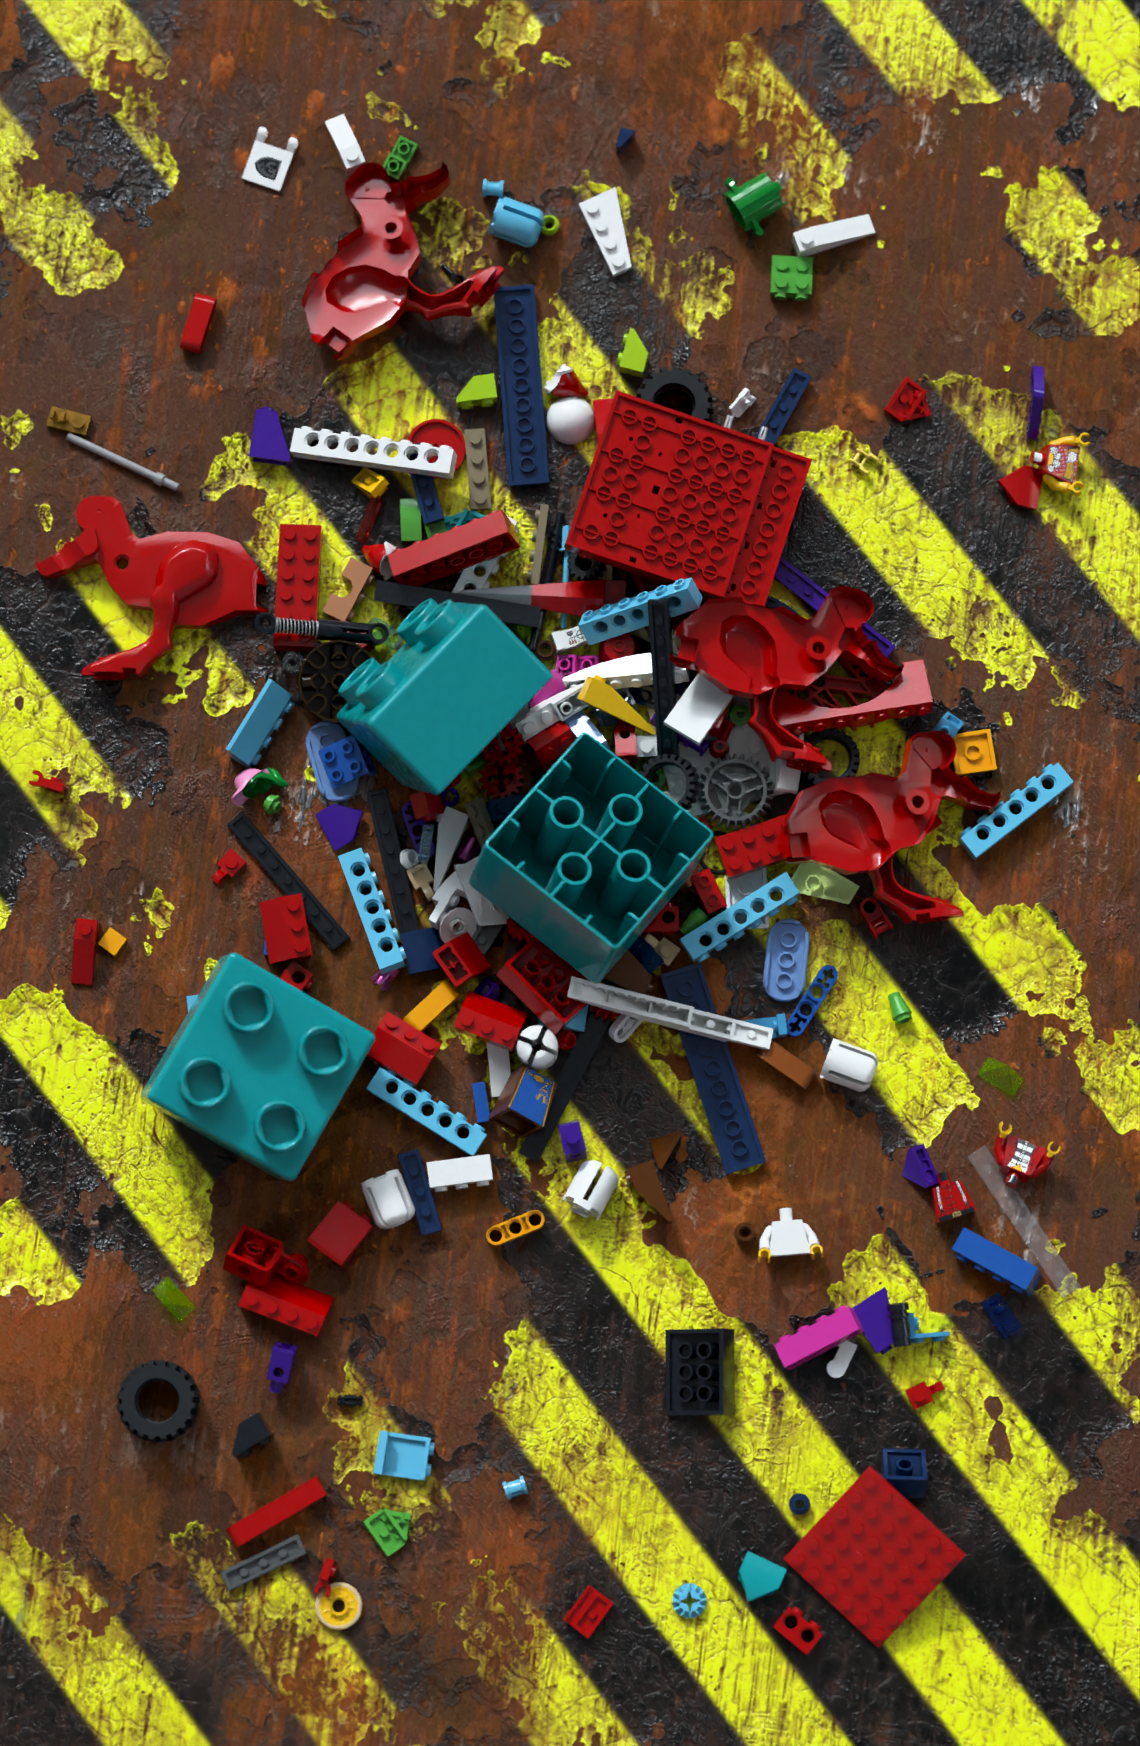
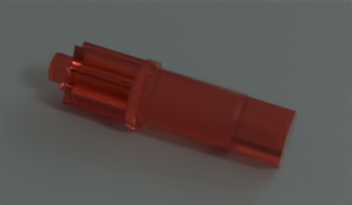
[354,495,383,543]

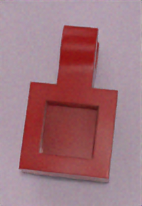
[29,770,67,795]
[211,849,247,885]
[905,1381,944,1410]
[315,1558,338,1597]

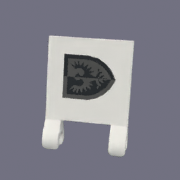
[242,127,298,192]

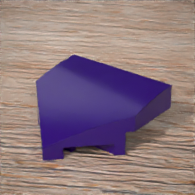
[315,804,364,851]

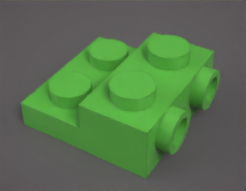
[770,255,813,301]

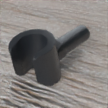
[441,264,465,286]

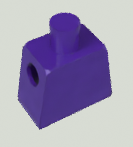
[557,1120,587,1163]
[266,1341,298,1394]

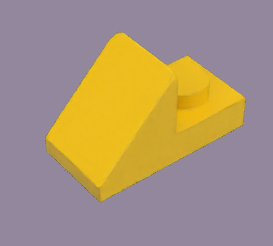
[351,467,389,502]

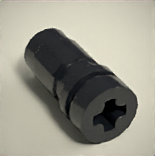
[887,1302,911,1347]

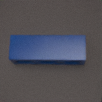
[472,1082,491,1124]

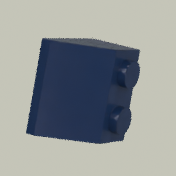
[882,1448,928,1498]

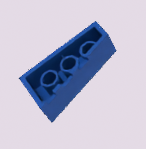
[952,1227,1042,1297]

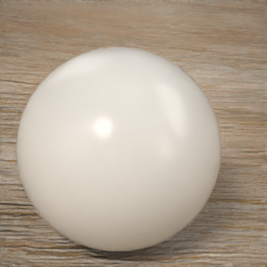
[546,397,595,444]

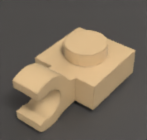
[406,862,434,902]
[644,933,681,967]

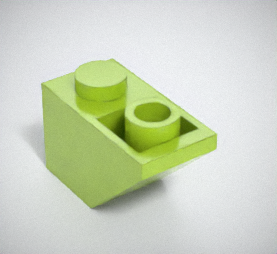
[616,328,648,378]
[456,373,498,409]

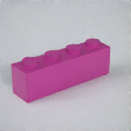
[774,1305,864,1370]

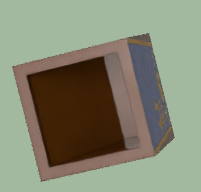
[488,1065,558,1139]

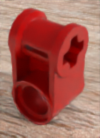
[858,898,893,939]

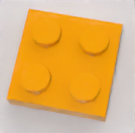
[953,729,997,776]

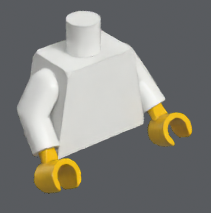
[757,1208,824,1263]

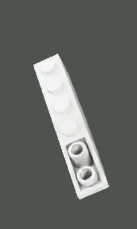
[563,653,690,690]

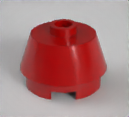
[599,632,640,662]

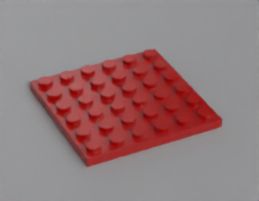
[784,1465,966,1648]

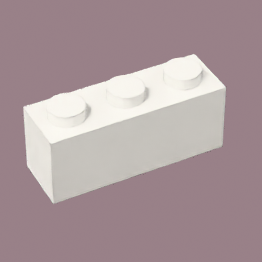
[427,1154,493,1192]

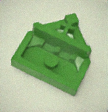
[362,1509,411,1558]

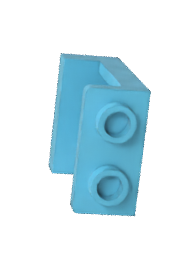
[374,1431,435,1481]

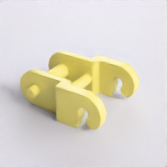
[849,448,880,477]

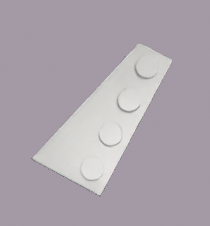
[579,187,632,277]

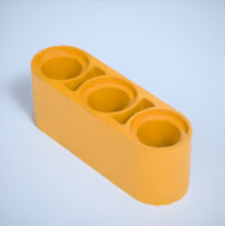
[403,980,461,1032]
[486,1210,545,1246]

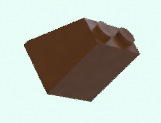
[601,950,654,996]

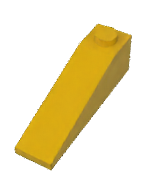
[577,675,656,735]

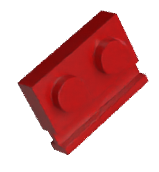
[563,1585,614,1638]

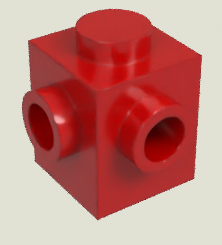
[410,791,444,822]

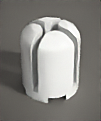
[516,1025,558,1071]
[820,1038,878,1092]
[561,1160,618,1221]
[361,1169,415,1229]

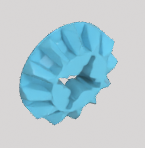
[672,1583,707,1618]

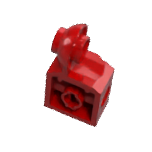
[222,1225,309,1287]

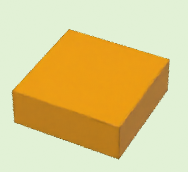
[98,927,127,956]

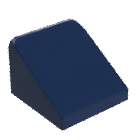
[616,128,636,154]

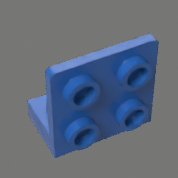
[318,735,377,789]

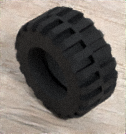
[636,367,713,422]
[117,1360,200,1443]

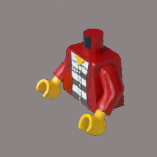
[993,1122,1061,1188]

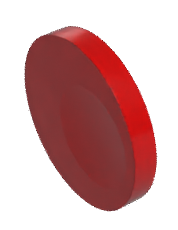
[408,419,466,479]

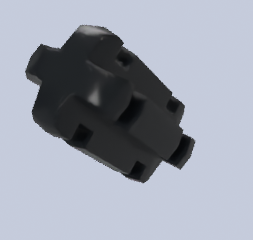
[337,1395,363,1407]

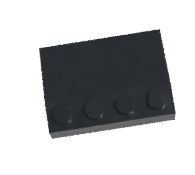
[666,1328,735,1416]

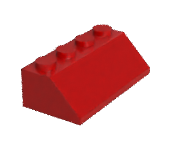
[238,1274,334,1337]

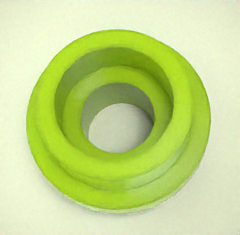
[541,215,559,235]

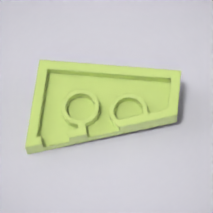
[791,862,860,904]

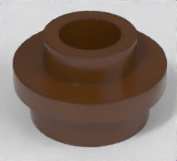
[535,640,556,661]
[734,1222,755,1244]

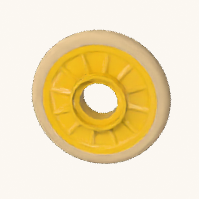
[315,1582,362,1630]

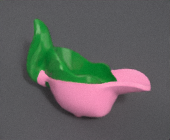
[231,768,289,805]

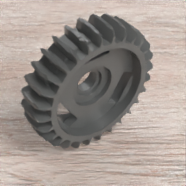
[698,753,774,830]

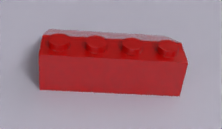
[496,939,590,1035]

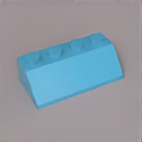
[226,678,294,768]

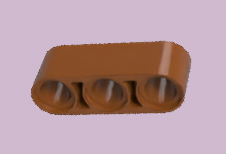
[756,1040,818,1091]

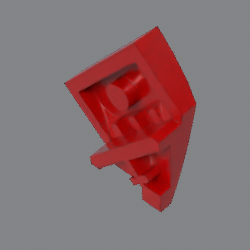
[883,376,931,422]
[997,465,1043,511]

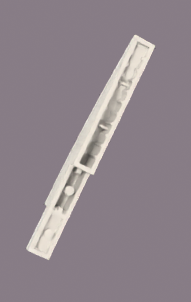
[567,976,774,1050]

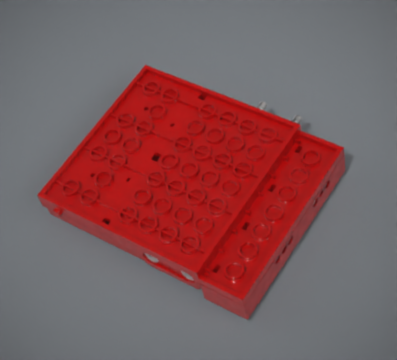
[564,390,812,607]

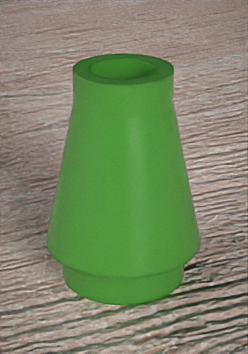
[679,907,710,935]
[888,992,912,1025]

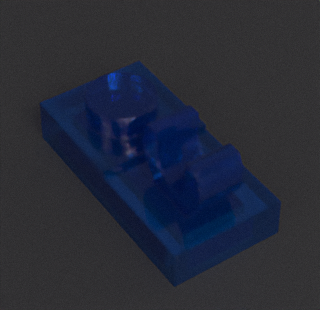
[980,1291,1022,1339]

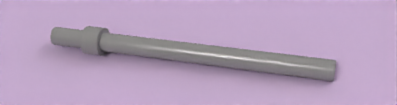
[66,432,180,491]

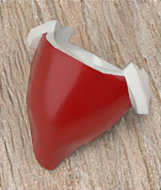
[544,364,589,398]
[362,541,400,581]

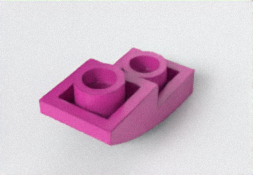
[556,654,601,677]
[529,669,565,707]

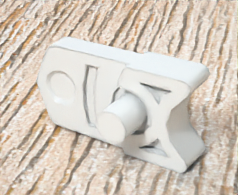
[729,388,757,418]

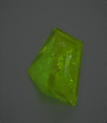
[977,1057,1024,1097]
[152,1276,196,1322]

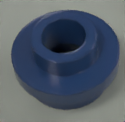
[789,1493,810,1515]

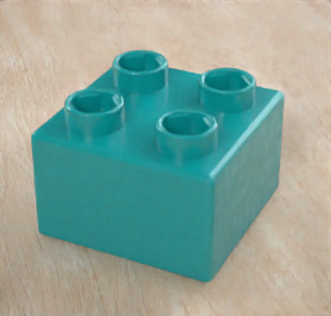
[337,598,553,795]
[469,732,713,983]
[140,953,375,1181]

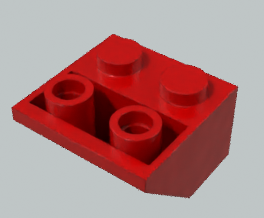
[526,720,576,773]
[432,932,491,990]

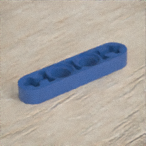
[786,965,838,1037]

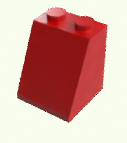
[307,1201,373,1268]

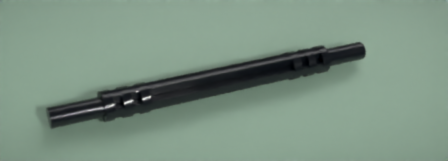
[528,512,565,651]

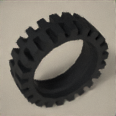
[801,728,860,786]
[639,754,701,810]

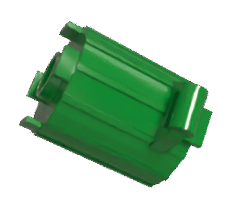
[722,171,787,237]

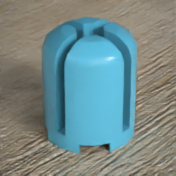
[488,195,544,248]

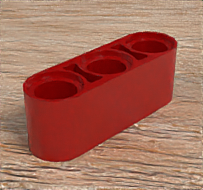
[180,293,217,354]

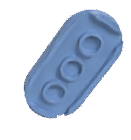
[306,721,359,802]
[763,919,809,1002]

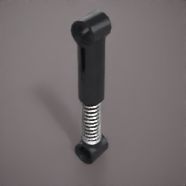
[252,612,389,646]

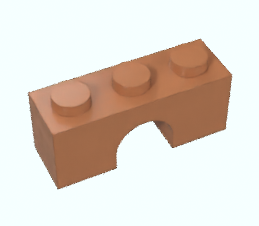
[322,557,375,622]

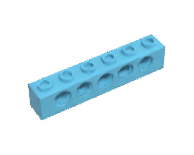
[578,577,703,645]
[959,763,1074,860]
[338,848,407,975]
[680,872,800,963]
[366,1067,487,1156]

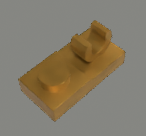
[46,406,92,437]

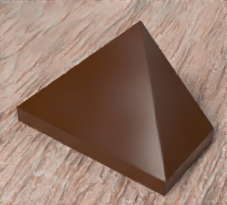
[650,1131,683,1171]

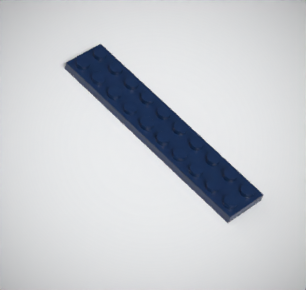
[494,285,549,488]
[660,962,766,1175]

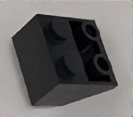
[232,1412,274,1459]

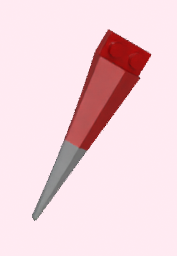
[459,579,626,622]

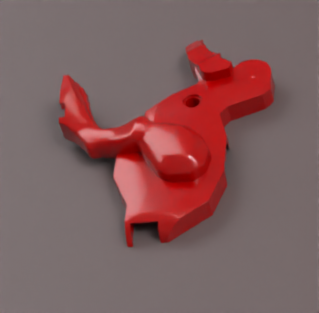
[302,162,505,361]
[36,496,268,680]
[668,585,904,774]
[783,731,1001,924]

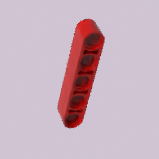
[226,1476,328,1548]

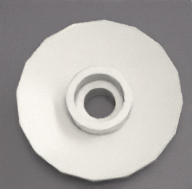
[439,907,477,943]

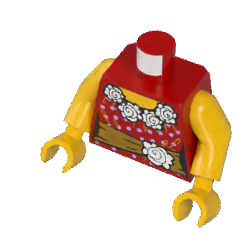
[1029,433,1090,496]

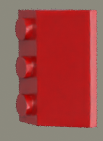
[259,893,312,965]
[453,991,529,1053]
[367,1012,442,1086]

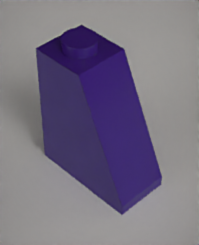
[249,407,291,467]
[853,1287,894,1355]

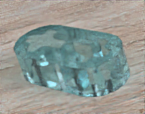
[368,618,403,650]
[418,824,435,864]

